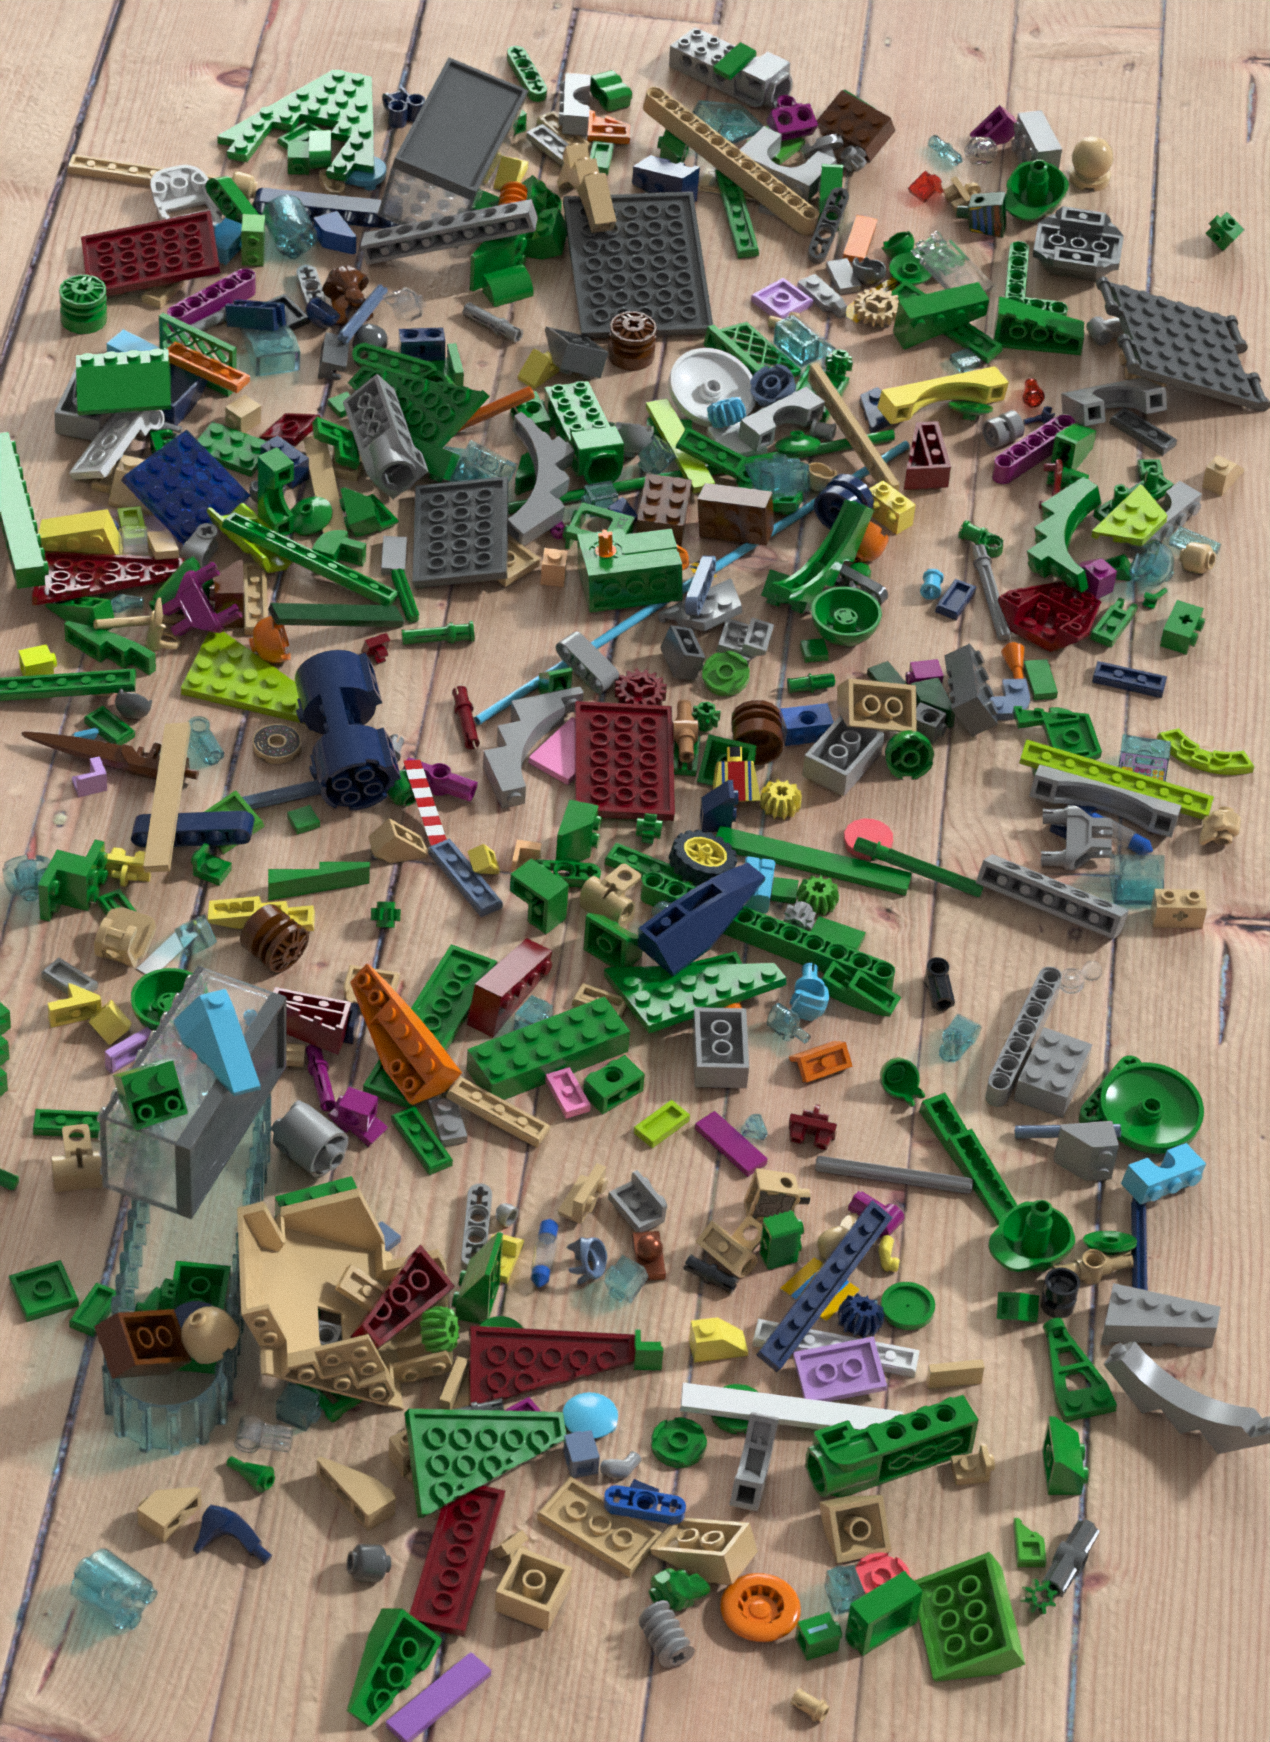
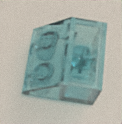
[773,315,836,367]
[449,440,518,483]
[745,454,810,499]
[1109,854,1165,905]

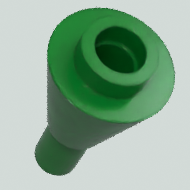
[226,1456,275,1493]

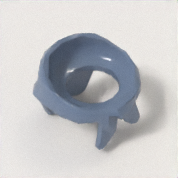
[567,1237,607,1285]

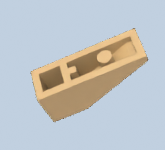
[316,1456,396,1532]

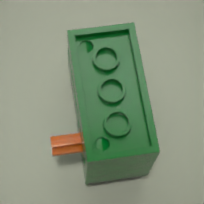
[577,529,689,612]

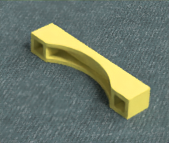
[877,366,1009,424]

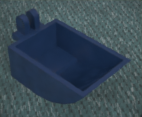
[162,363,208,426]

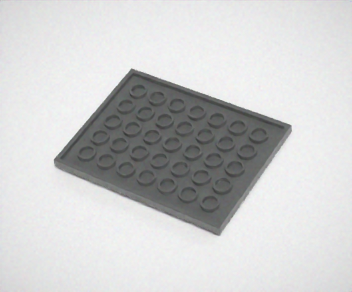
[563,192,713,338]

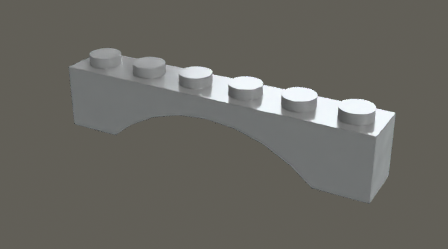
[1029,765,1182,838]

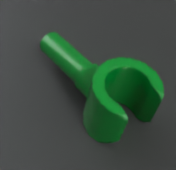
[1142,588,1168,609]

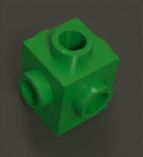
[1205,212,1245,251]

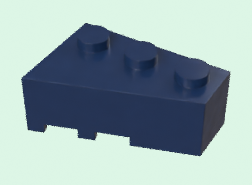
[632,155,700,203]

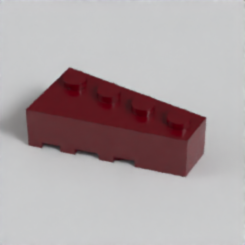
[467,938,553,1038]

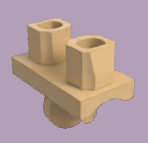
[943,176,981,215]

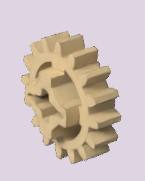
[854,288,899,327]

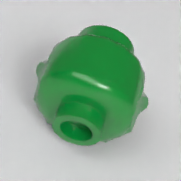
[648,1568,710,1612]

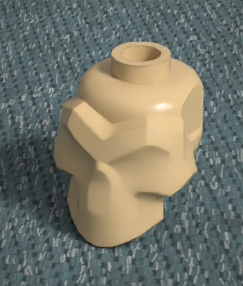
[1199,806,1241,845]

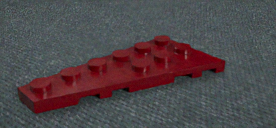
[469,1326,635,1405]

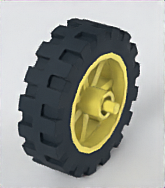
[668,830,738,886]

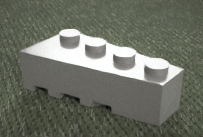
[1101,1283,1221,1348]

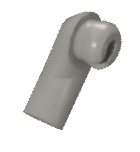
[600,1451,642,1479]

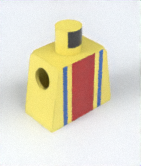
[712,747,760,802]

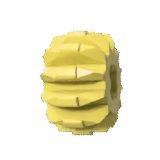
[760,779,802,820]

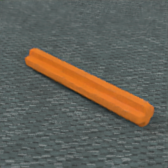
[458,386,535,432]

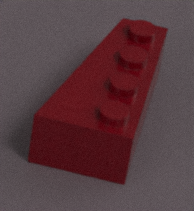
[350,1244,455,1350]

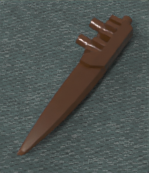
[22,731,199,783]

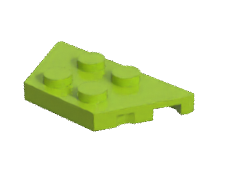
[1091,485,1168,546]

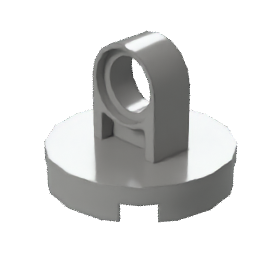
[800,134,843,165]

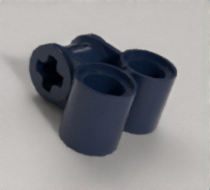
[382,87,425,129]

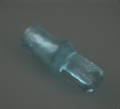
[928,135,963,166]

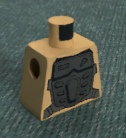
[743,1169,811,1221]

